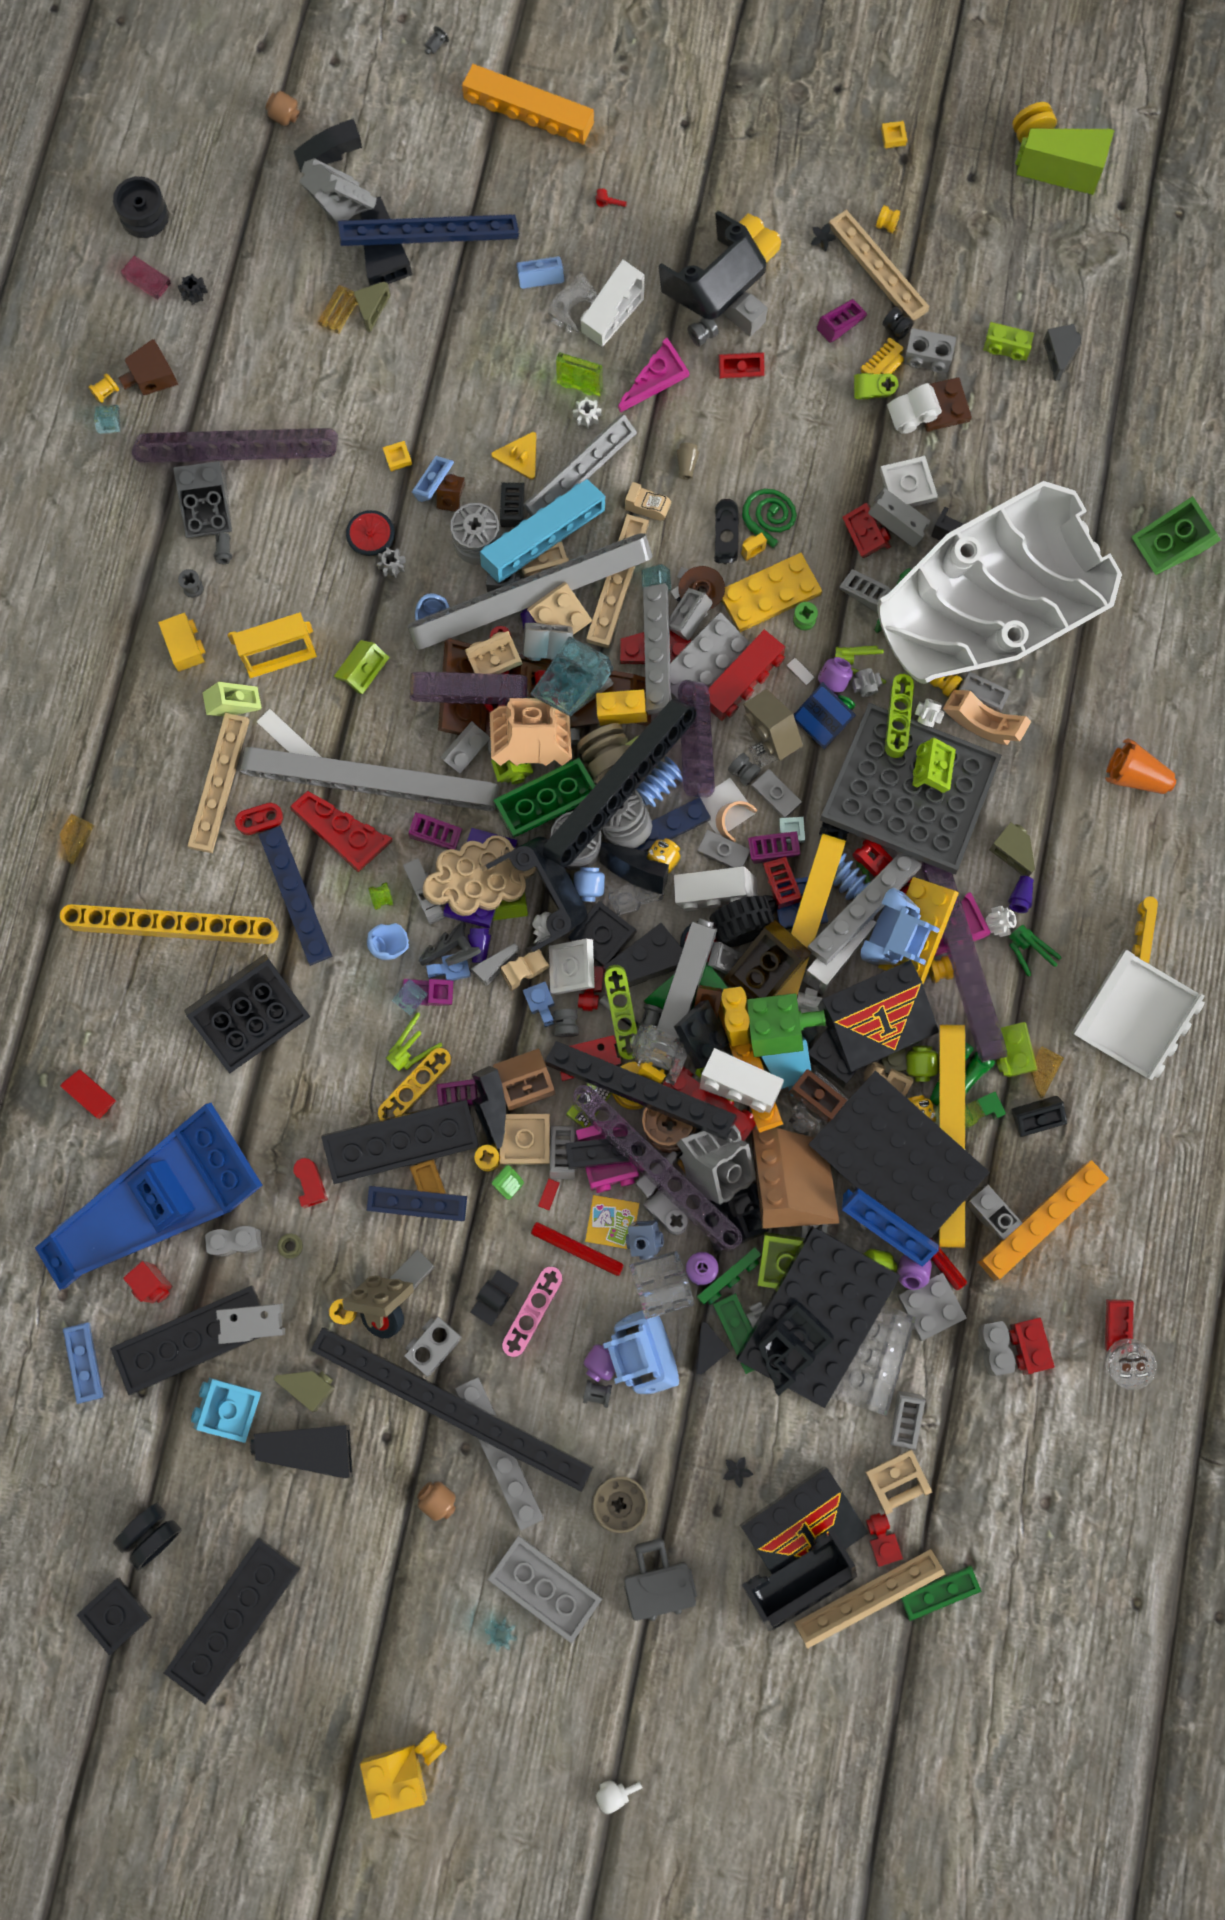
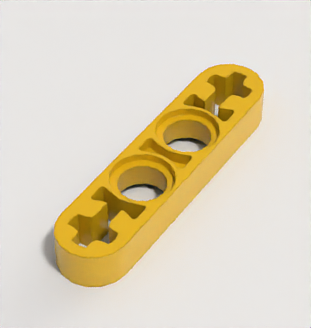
[378,1048,452,1120]

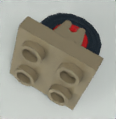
[342,1276,414,1339]

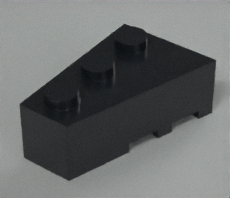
[604,923,683,989]

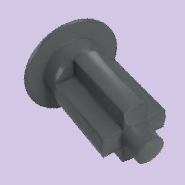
[424,26,449,55]

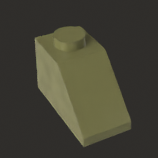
[989,822,1035,876]
[274,1370,336,1412]

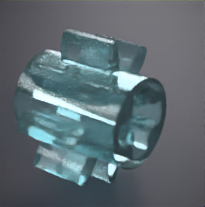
[485,1617,517,1652]

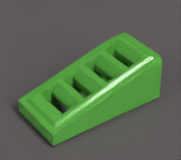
[492,1165,524,1200]

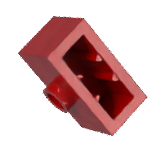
[123,1261,173,1303]

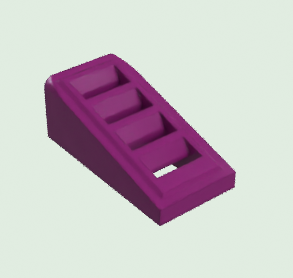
[817,299,867,343]
[408,812,462,850]
[748,831,801,864]
[436,1079,480,1106]

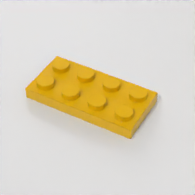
[721,552,822,632]
[878,877,959,984]

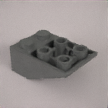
[173,461,232,538]

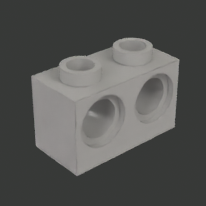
[903,328,956,373]
[405,1317,463,1377]

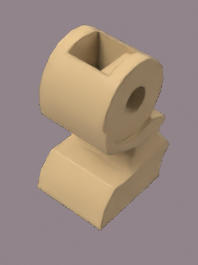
[501,949,550,992]

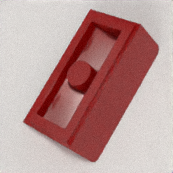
[718,352,765,378]
[60,1069,116,1119]

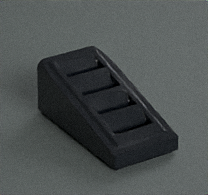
[500,483,525,527]

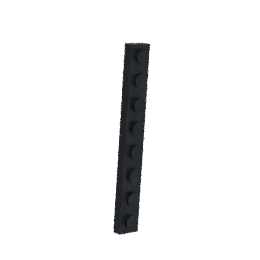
[545,1041,737,1140]

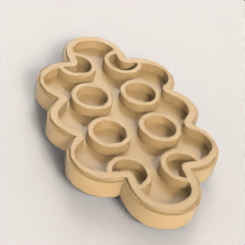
[422,835,537,916]

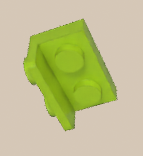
[983,322,1034,361]
[912,737,956,793]
[991,1022,1037,1077]

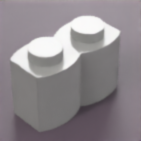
[522,623,573,663]
[205,1226,262,1257]
[978,1321,1015,1376]

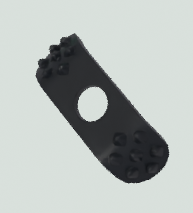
[714,499,739,565]

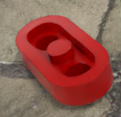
[235,803,283,835]

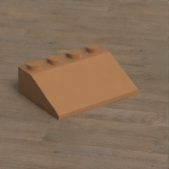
[752,1128,839,1228]

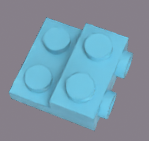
[191,1377,261,1443]

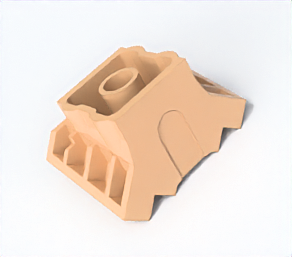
[490,698,572,766]

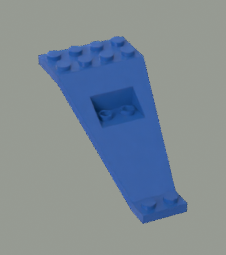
[35,1103,263,1290]

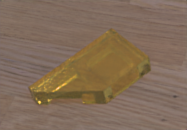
[60,814,94,864]
[1031,1046,1064,1098]

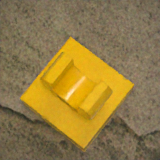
[638,1062,666,1084]

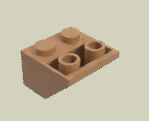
[493,1048,556,1111]

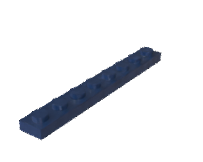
[337,214,519,246]

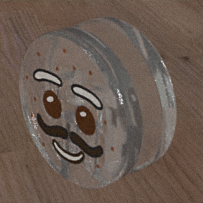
[1105,1338,1157,1390]

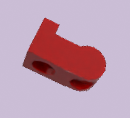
[293,1158,328,1208]

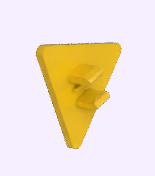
[491,432,536,480]

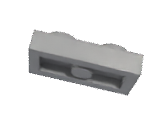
[441,721,490,774]

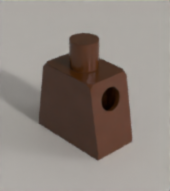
[118,339,178,395]

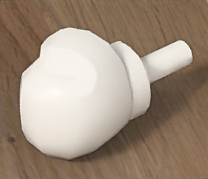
[533,912,552,944]
[596,1780,642,1814]

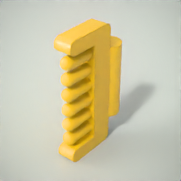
[861,338,904,374]

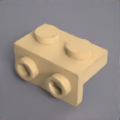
[521,542,569,578]
[465,631,522,683]

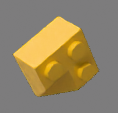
[360,1744,427,1819]

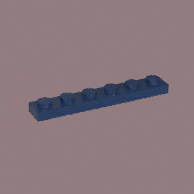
[258,826,333,966]

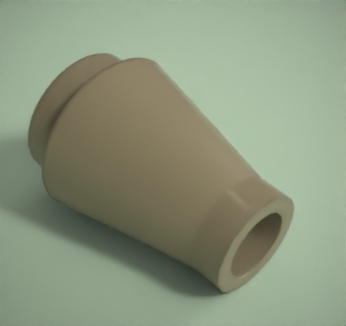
[677,443,699,480]

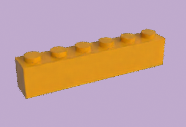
[462,64,594,145]
[977,1160,1109,1281]

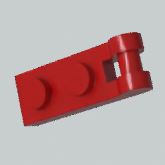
[852,839,912,894]

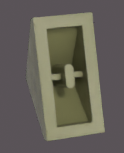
[354,282,390,332]

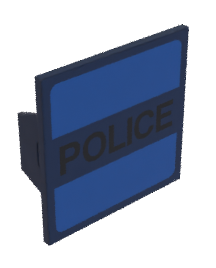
[793,682,856,750]

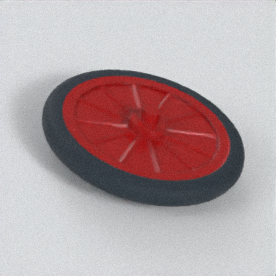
[346,510,395,556]

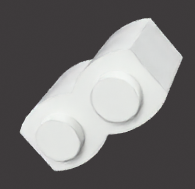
[887,383,942,434]

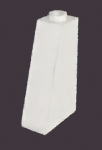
[803,917,877,995]

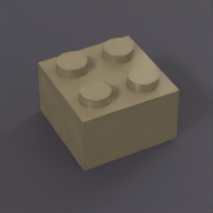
[743,689,803,761]

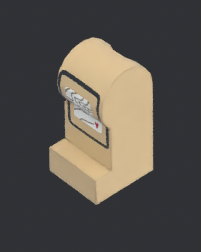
[625,482,672,521]

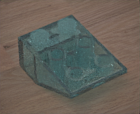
[530,636,614,717]

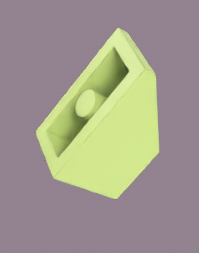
[203,682,261,717]

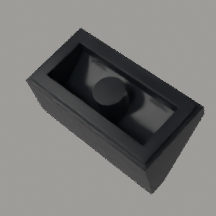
[1011,1096,1067,1137]

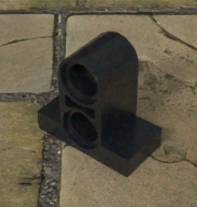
[470,1270,519,1327]

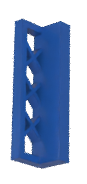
[842,1188,939,1267]

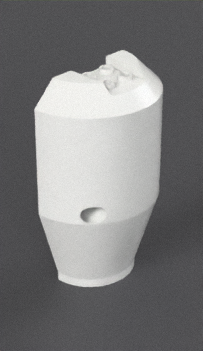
[877,481,1122,684]

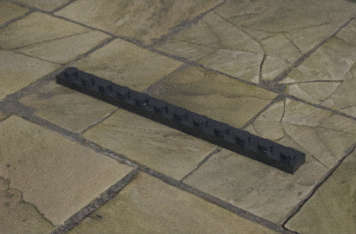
[311,1327,594,1492]

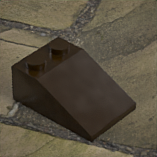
[723,920,812,999]

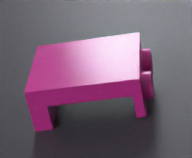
[576,1118,639,1193]

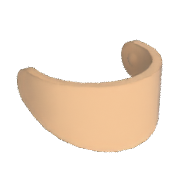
[716,801,757,842]

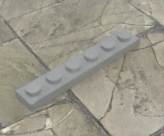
[523,414,637,516]
[643,583,671,715]
[808,853,921,965]
[455,1377,544,1531]

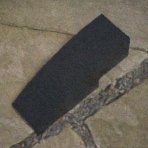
[293,118,362,172]
[600,842,669,894]
[472,1066,506,1149]

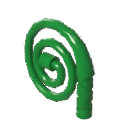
[742,489,797,549]

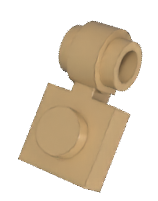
[864,1062,914,1096]

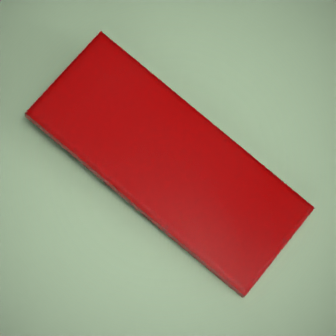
[538,1178,560,1211]

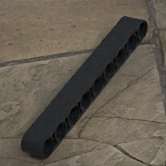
[543,699,697,867]

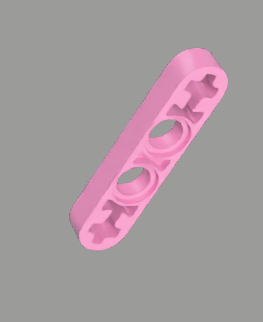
[502,1267,562,1357]

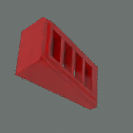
[763,857,802,909]

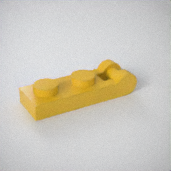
[1131,896,1158,963]

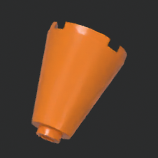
[1105,738,1177,794]

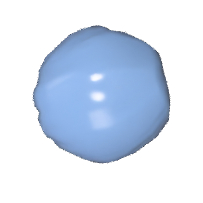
[415,593,449,621]
[367,923,409,960]

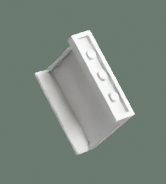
[1072,950,1205,1080]

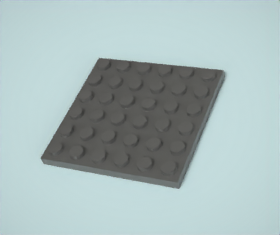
[820,703,1002,875]

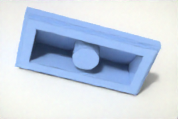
[516,256,564,289]
[412,456,454,502]

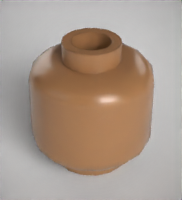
[265,91,300,126]
[417,1481,456,1521]

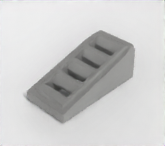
[839,569,892,614]
[471,943,520,986]
[550,1126,576,1180]
[636,1151,678,1199]
[890,1391,925,1450]

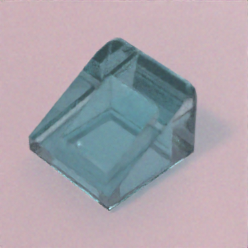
[94,405,120,434]
[642,564,671,591]
[392,979,428,1016]

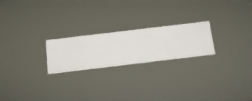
[257,709,321,757]

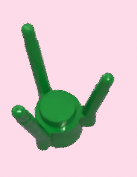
[1009,925,1062,977]

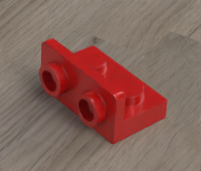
[842,503,892,558]
[1008,1317,1055,1375]

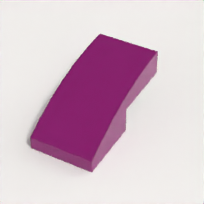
[401,979,453,1006]

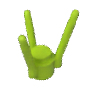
[835,645,886,684]
[386,1012,442,1071]

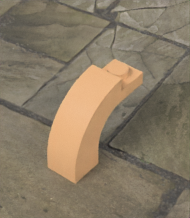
[943,690,1031,745]

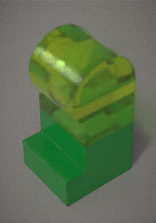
[965,1092,1006,1128]

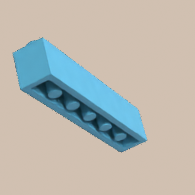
[480,479,605,583]

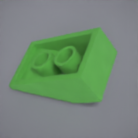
[1131,496,1221,575]

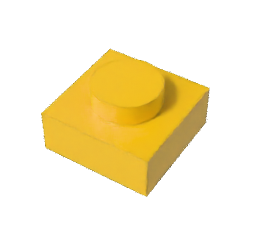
[881,121,907,148]
[383,441,412,472]
[741,533,767,561]

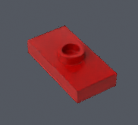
[1105,1299,1134,1352]

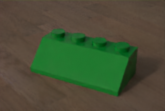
[494,758,596,838]

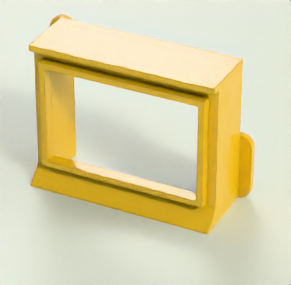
[227,612,317,679]

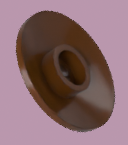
[678,566,725,610]

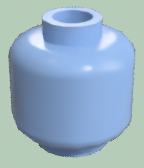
[573,867,605,902]

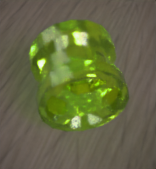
[368,882,394,910]

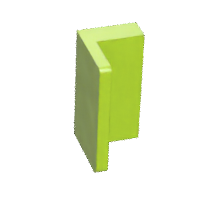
[334,640,390,694]

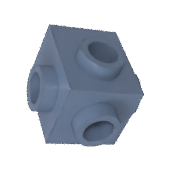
[626,1220,664,1260]

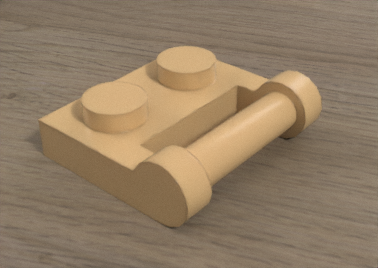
[865,1449,932,1515]

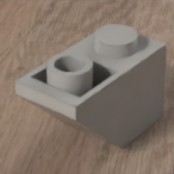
[965,1185,1022,1240]

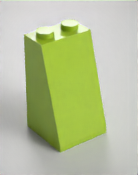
[1015,129,1114,195]

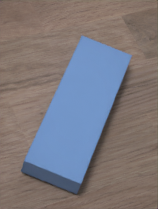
[63,1322,104,1404]

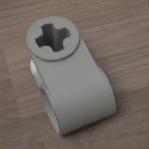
[643,1188,688,1235]

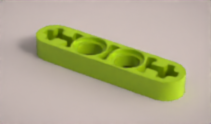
[885,674,914,758]
[605,965,640,1059]

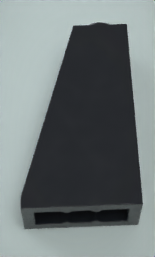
[360,196,412,286]
[250,1425,353,1478]

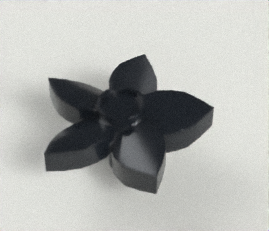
[811,223,837,251]
[723,1457,754,1488]

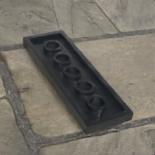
[321,1098,479,1184]
[110,1285,266,1395]
[164,1538,301,1705]

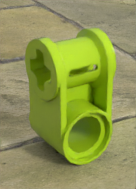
[854,373,899,399]

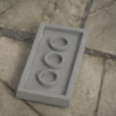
[670,612,750,707]
[488,1535,603,1643]

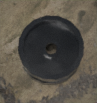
[113,176,169,238]
[113,1502,182,1571]

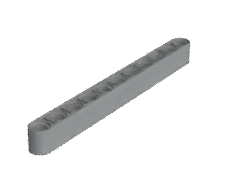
[407,533,653,649]
[240,747,499,811]

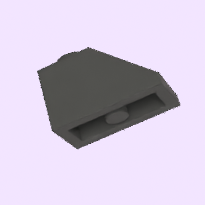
[1043,324,1081,381]

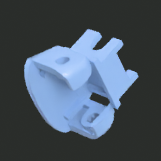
[861,888,940,965]
[603,1307,679,1394]

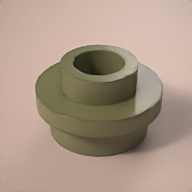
[277,1233,303,1259]

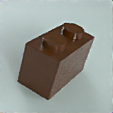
[789,1069,847,1123]

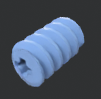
[636,756,684,808]
[833,853,870,900]

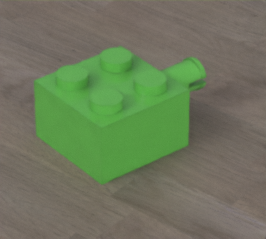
[747,993,826,1057]

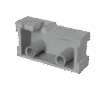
[868,488,930,548]
[403,858,445,925]
[216,1303,285,1344]

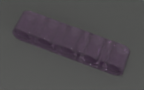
[409,672,527,704]
[678,680,715,798]

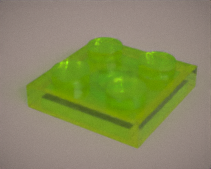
[556,352,603,396]

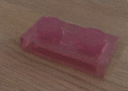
[121,256,171,300]

